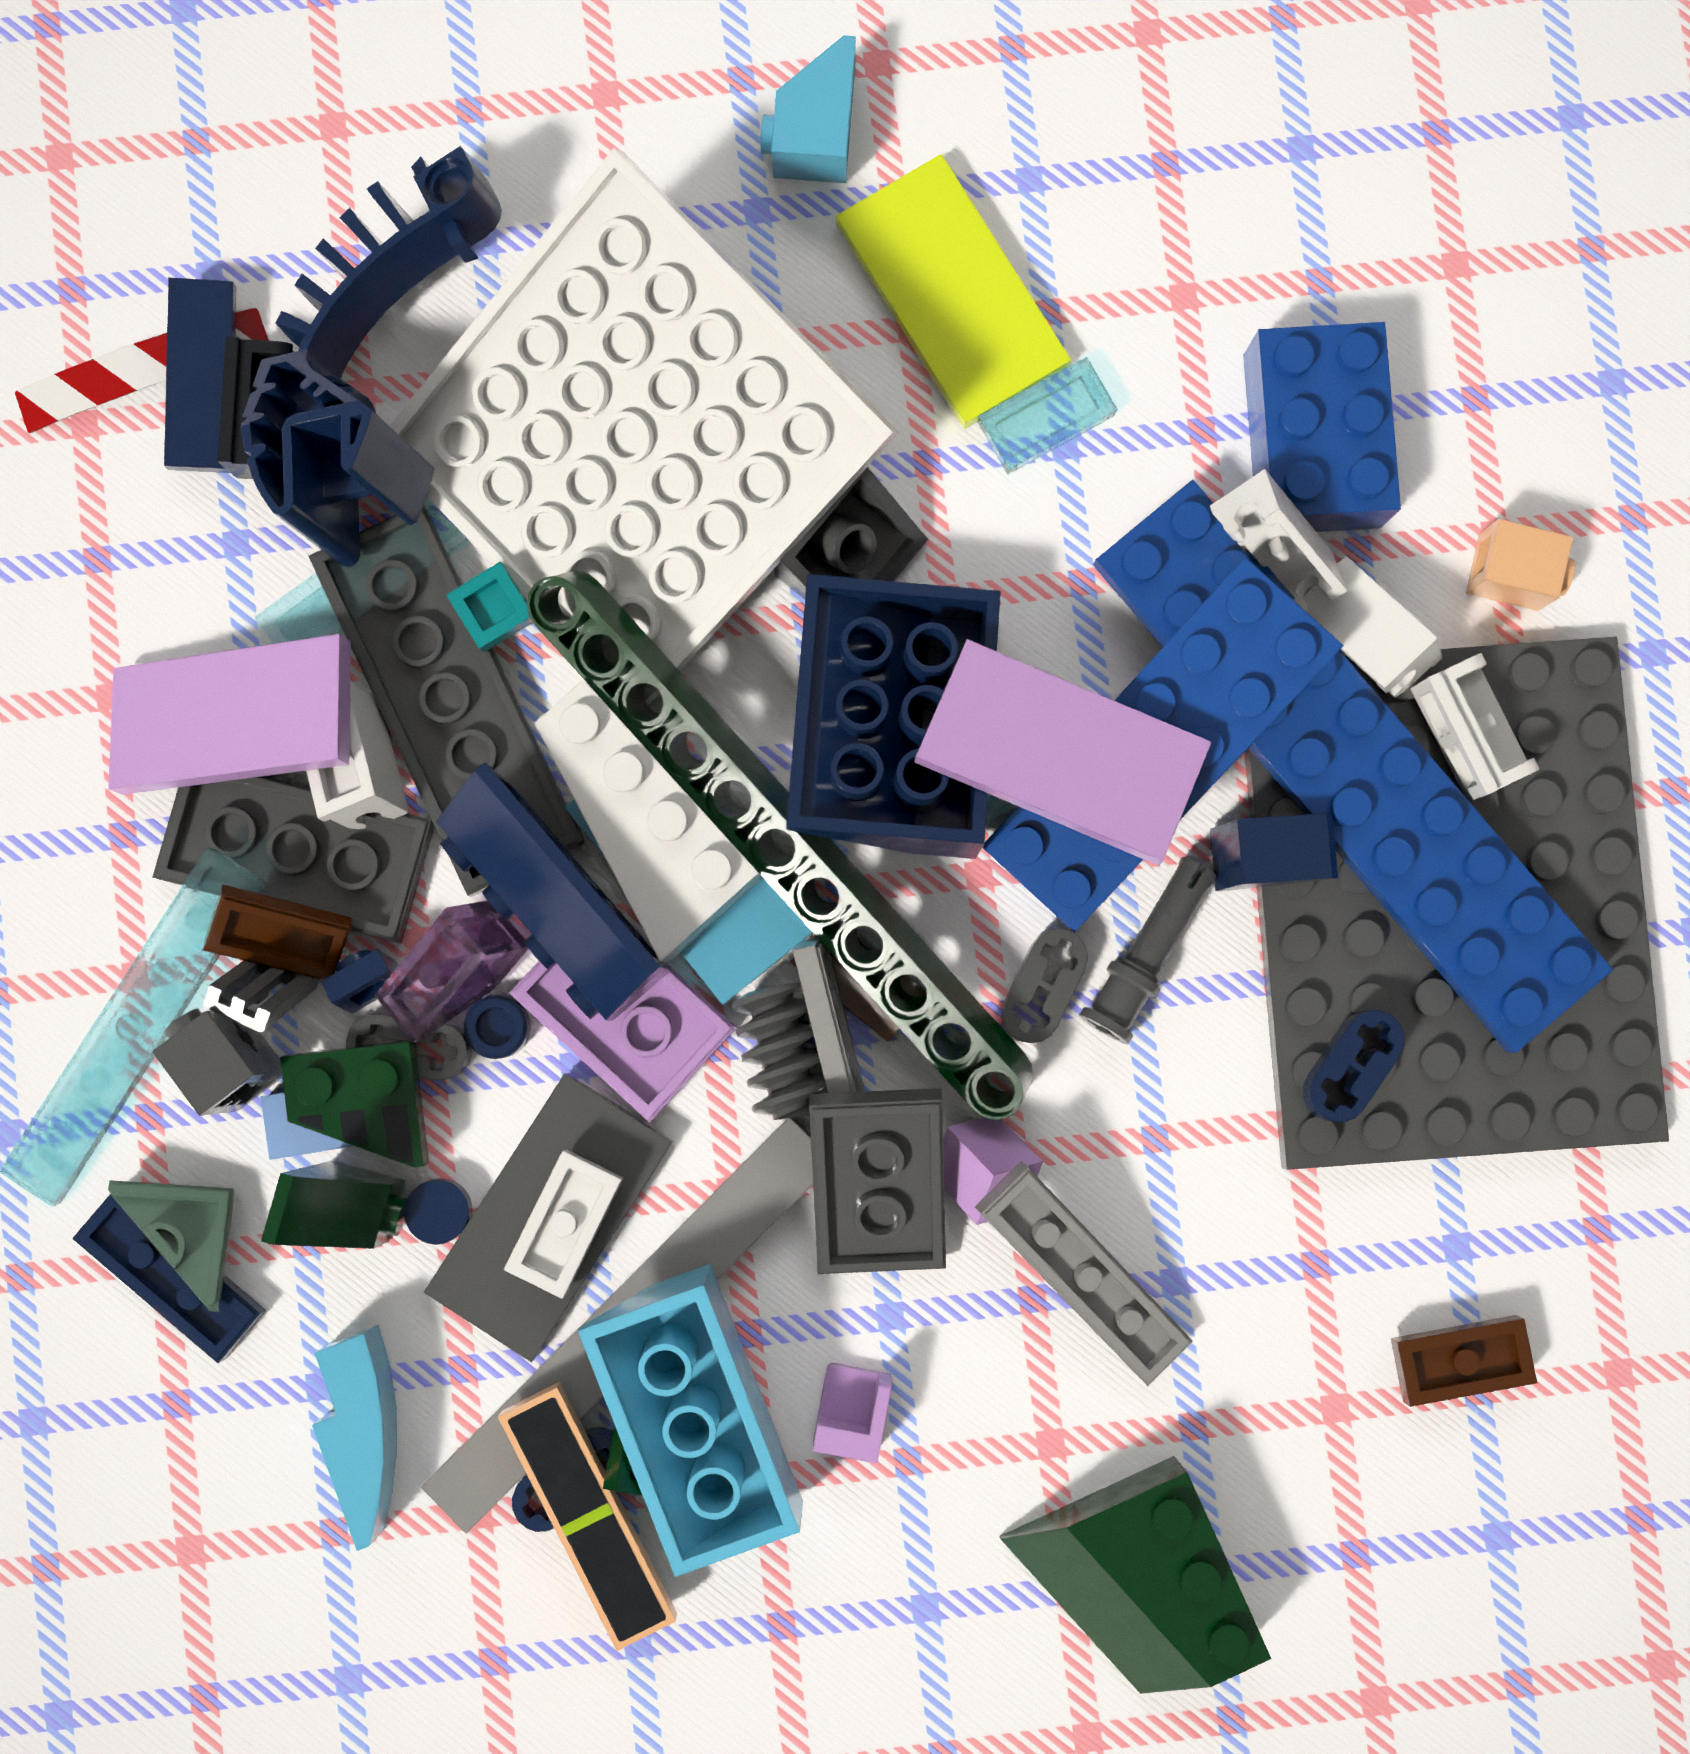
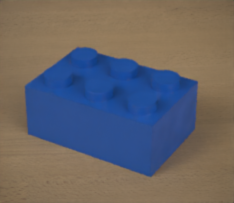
[1243,322,1401,532]

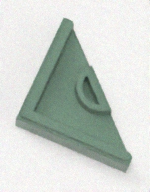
[108,1180,235,1312]

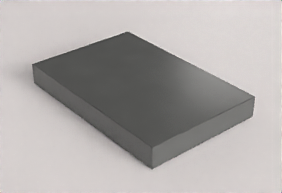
[809,1088,946,1274]

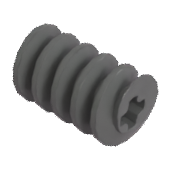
[731,982,826,1120]

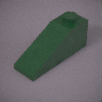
[261,1160,408,1249]

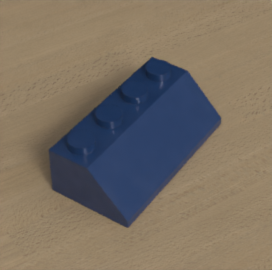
[436,762,671,1021]

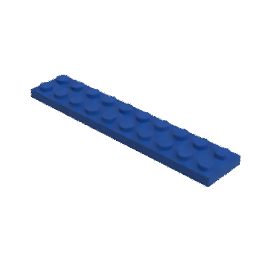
[1093,479,1613,1053]

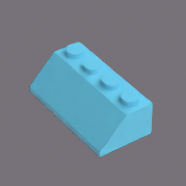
[578,1263,803,1577]

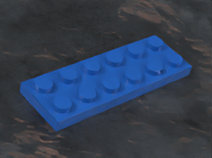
[982,557,1344,933]

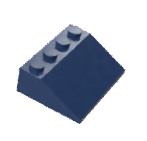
[786,574,1001,859]

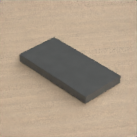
[152,776,434,943]
[423,1073,674,1363]

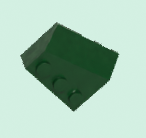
[999,1456,1272,1694]

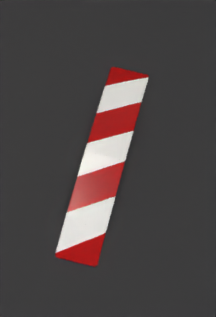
[15,308,269,433]

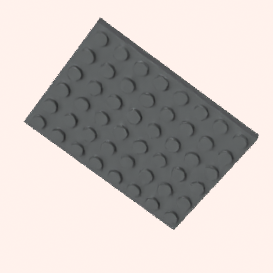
[1244,636,1669,1170]

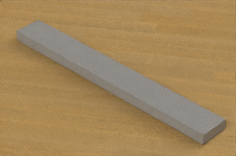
[421,1118,813,1534]

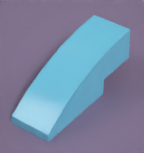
[312,1324,397,1551]

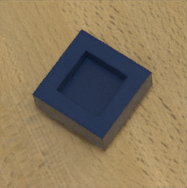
[320,949,407,1014]

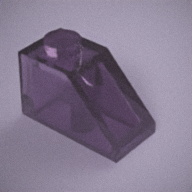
[374,901,528,1043]

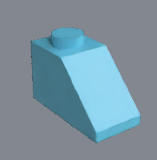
[761,35,856,183]

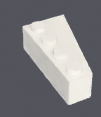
[534,680,762,964]

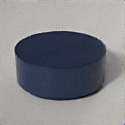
[464,995,531,1059]
[404,1178,473,1245]

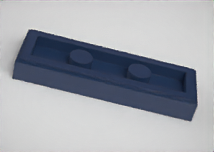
[164,277,237,473]
[72,1194,266,1363]

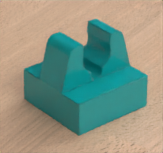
[446,562,533,652]

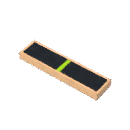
[498,1381,677,1651]

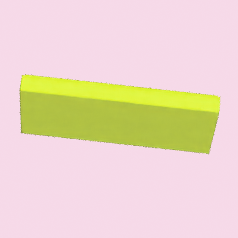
[836,154,1071,430]

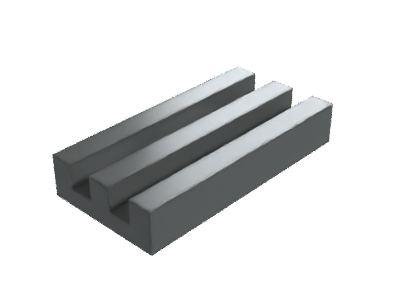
[203,960,320,1033]

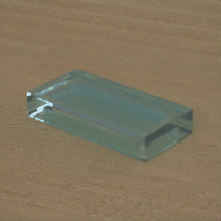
[977,357,1118,475]

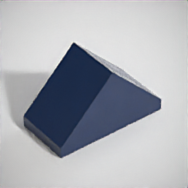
[1210,813,1338,892]

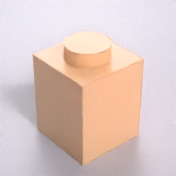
[1465,519,1576,611]

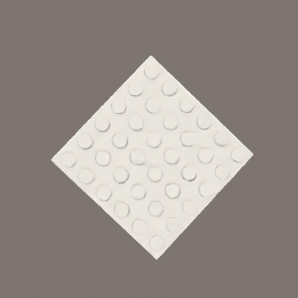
[389,148,899,706]

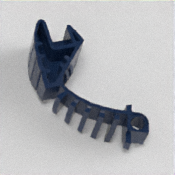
[241,145,502,567]

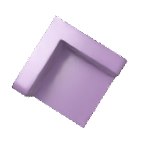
[943,1117,1043,1225]
[812,1363,892,1464]

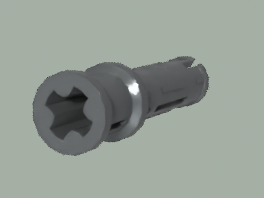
[1079,857,1217,1045]

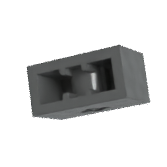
[152,1008,282,1116]

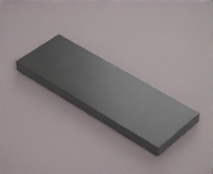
[308,504,585,897]

